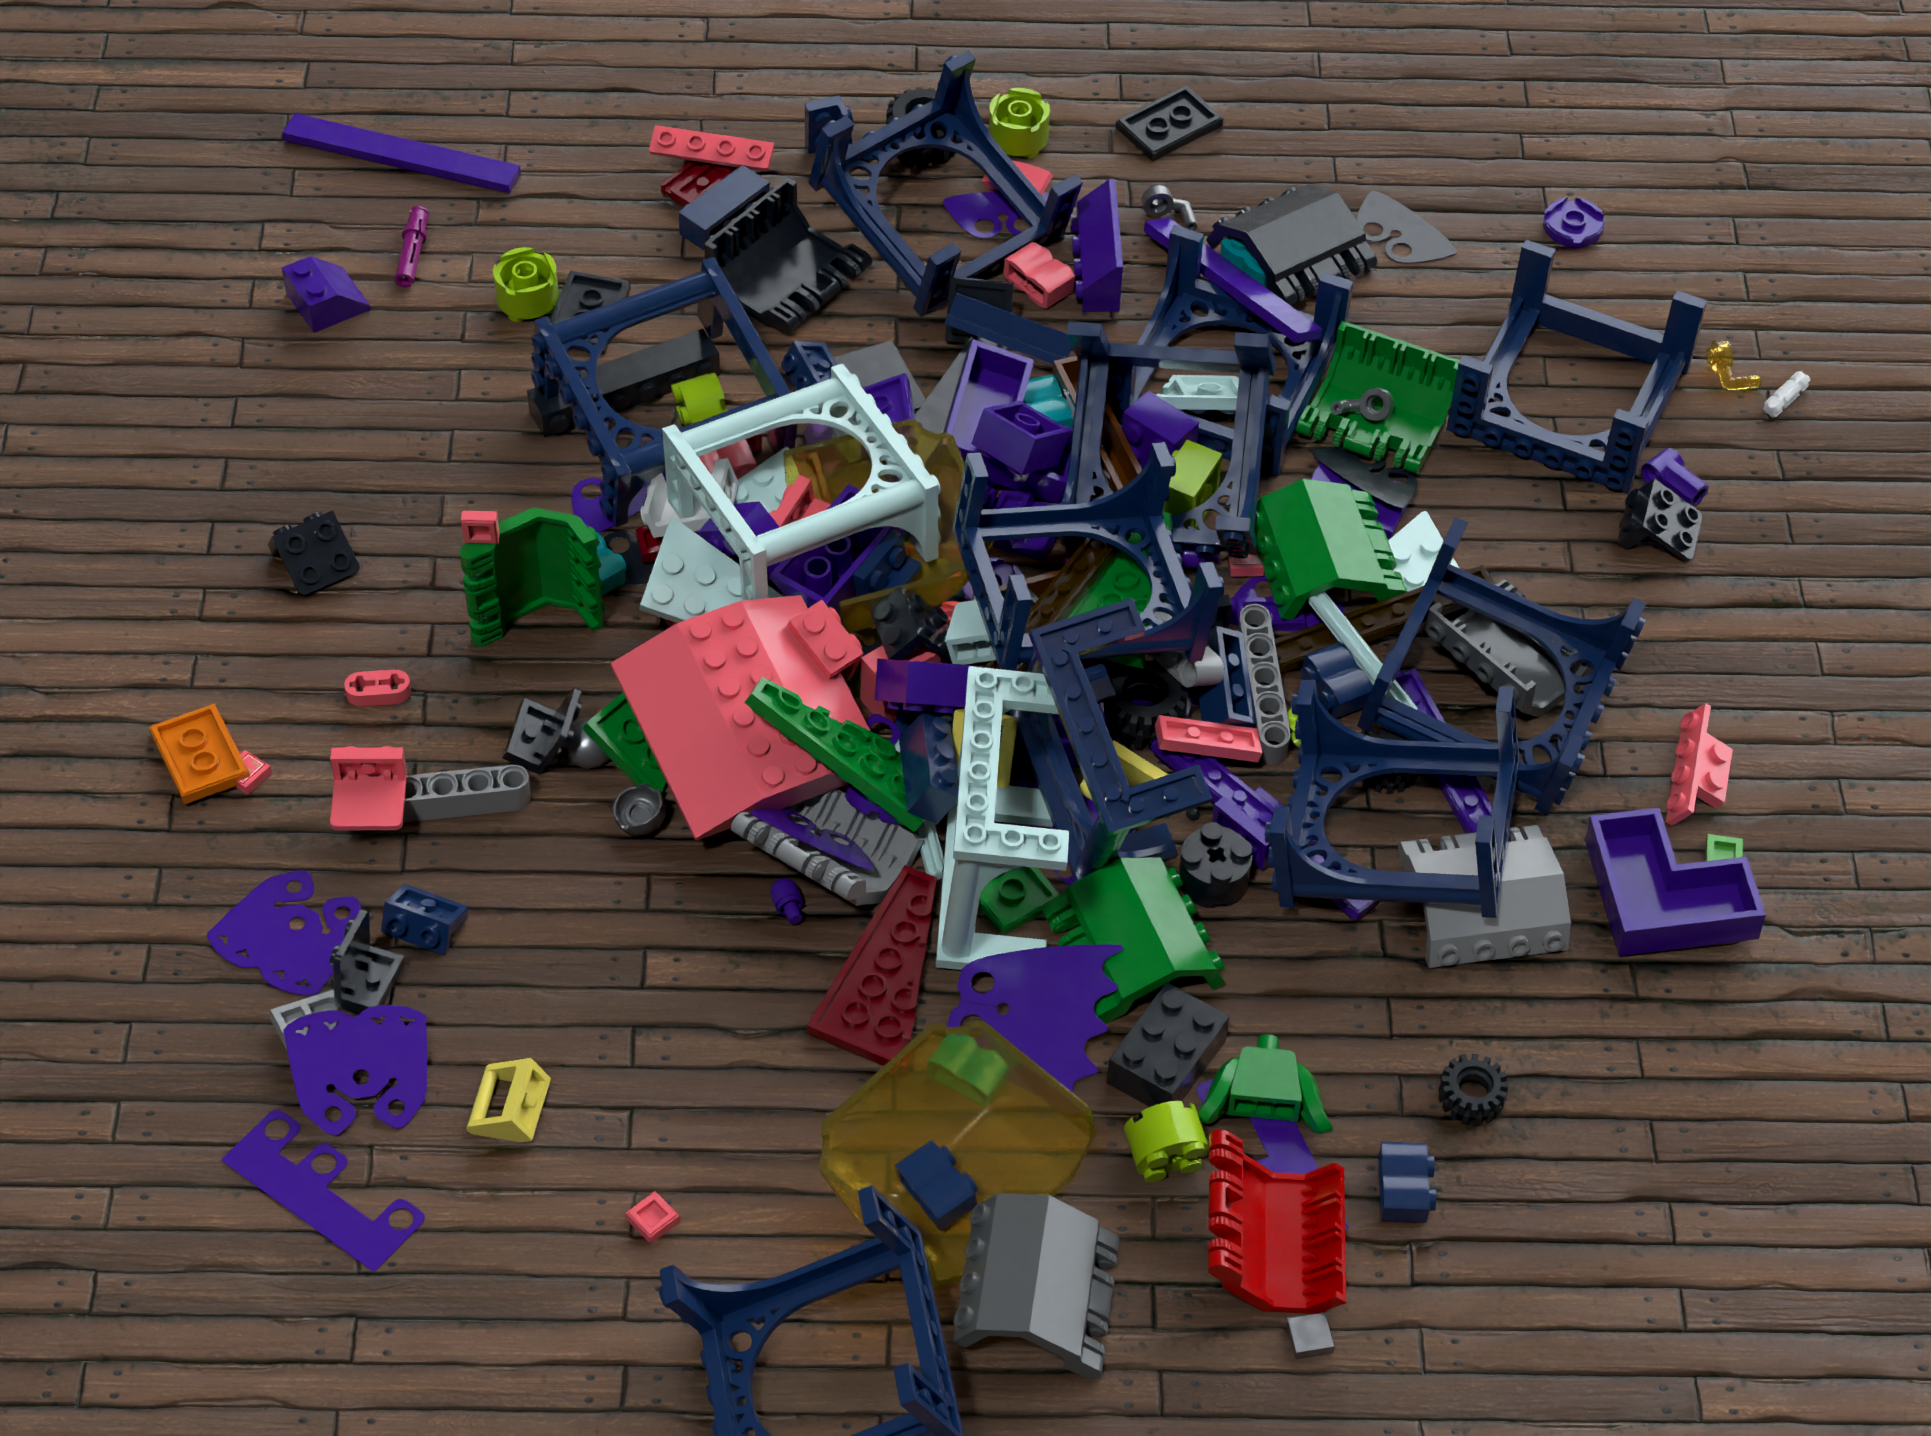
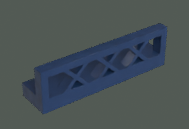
[944,293,1072,364]

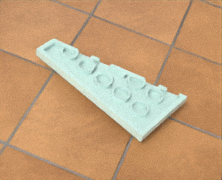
[639,516,783,623]

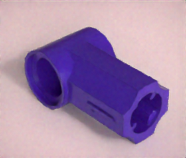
[1641,448,1709,507]

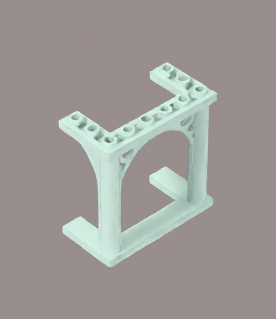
[662,363,941,600]
[935,666,1069,970]

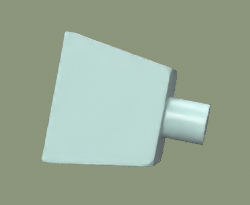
[946,596,1004,665]

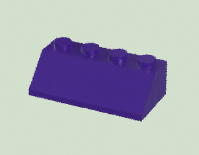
[1070,179,1123,312]
[770,484,905,615]

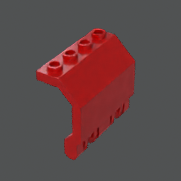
[1208,1130,1346,1314]

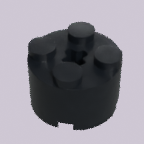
[1179,822,1252,908]

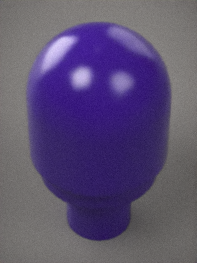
[1180,548,1220,569]
[770,878,802,924]

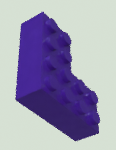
[935,339,1072,503]
[1585,808,1766,956]

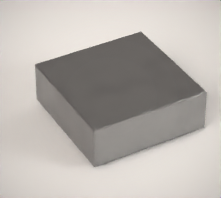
[1286,1313,1334,1359]

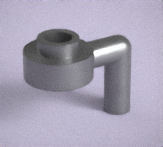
[1141,185,1198,231]
[1330,388,1394,421]

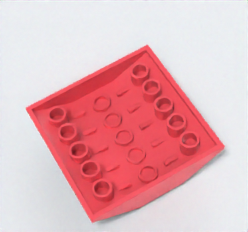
[610,595,870,841]

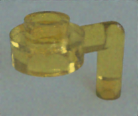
[1706,339,1761,391]

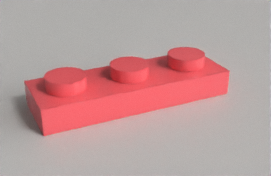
[1155,715,1262,762]

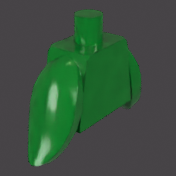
[1197,1034,1333,1134]

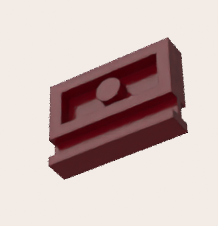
[660,161,733,207]

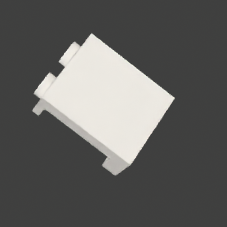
[641,458,739,538]

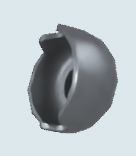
[562,717,610,769]
[612,783,666,836]

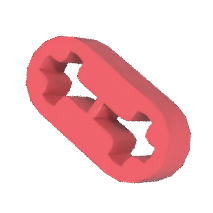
[344,669,411,706]

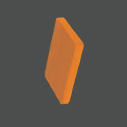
[149,703,250,805]

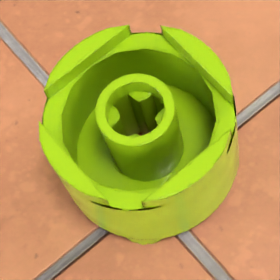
[989,88,1050,159]
[493,247,559,322]
[671,373,729,426]
[1124,1101,1209,1183]

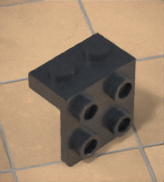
[1617,478,1702,562]
[267,511,360,596]
[870,586,952,662]
[502,687,583,775]
[329,909,404,1013]

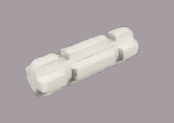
[1763,371,1810,418]

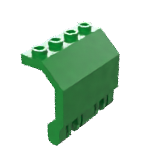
[1296,321,1460,474]
[1254,479,1408,620]
[459,507,605,647]
[1042,857,1226,1024]

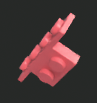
[649,125,774,172]
[1666,703,1733,826]

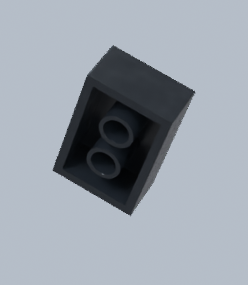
[1107,982,1230,1107]

